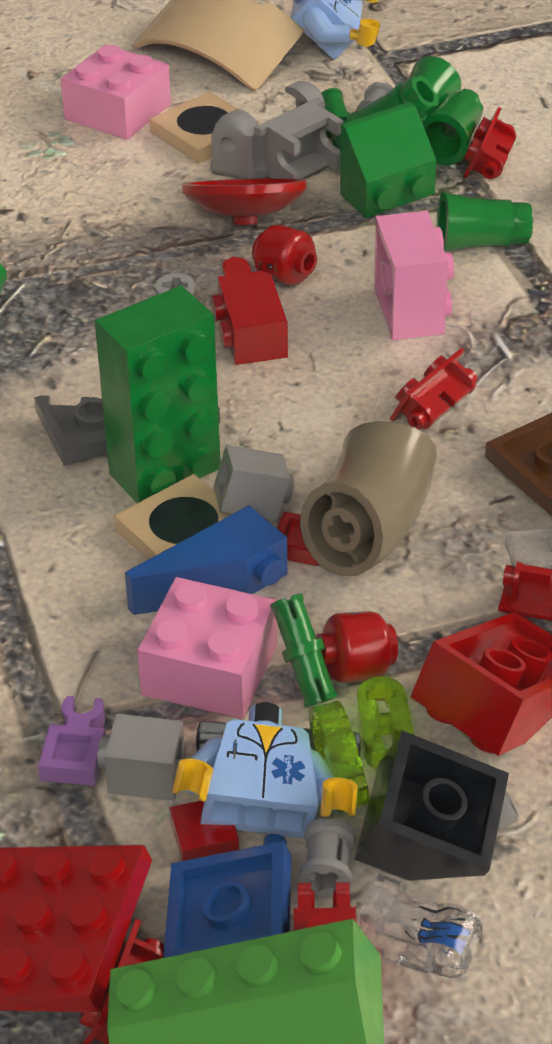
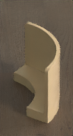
[132,0,305,91]

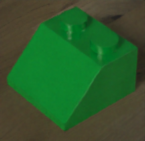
[340,101,436,218]

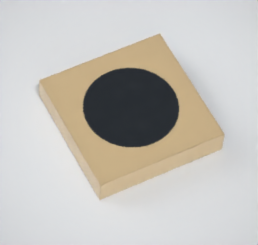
[149,92,259,163]
[114,474,232,560]

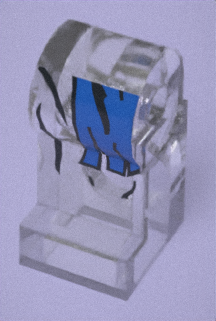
[360,873,483,978]

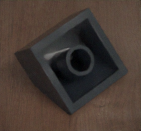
[354,730,509,881]

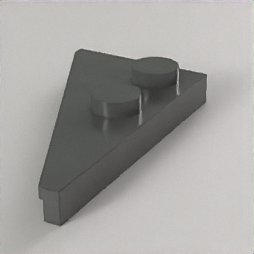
[34,395,220,466]

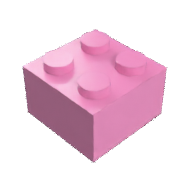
[61,45,171,140]
[374,211,454,340]
[137,577,278,720]

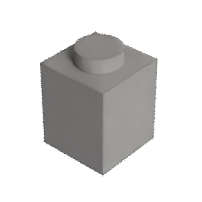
[213,445,294,521]
[97,714,185,801]

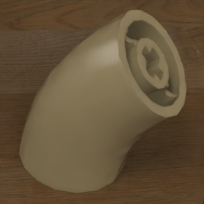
[300,421,437,576]

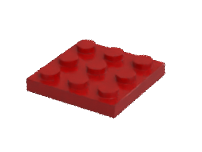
[0,845,152,1012]

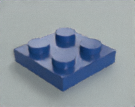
[163,841,291,958]

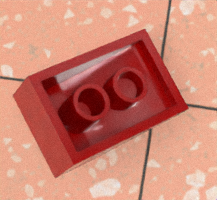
[410,612,552,756]

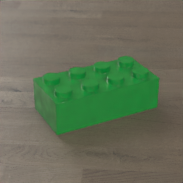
[94,285,221,503]

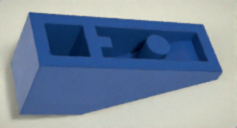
[125,505,288,615]

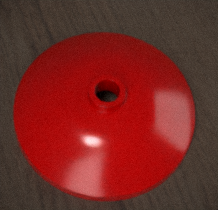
[182,178,307,225]

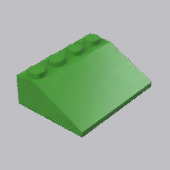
[107,919,384,1044]

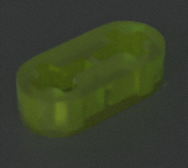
[357,676,414,770]
[309,701,369,814]

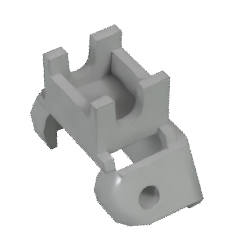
[210,81,344,179]

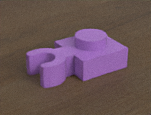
[38,696,105,786]

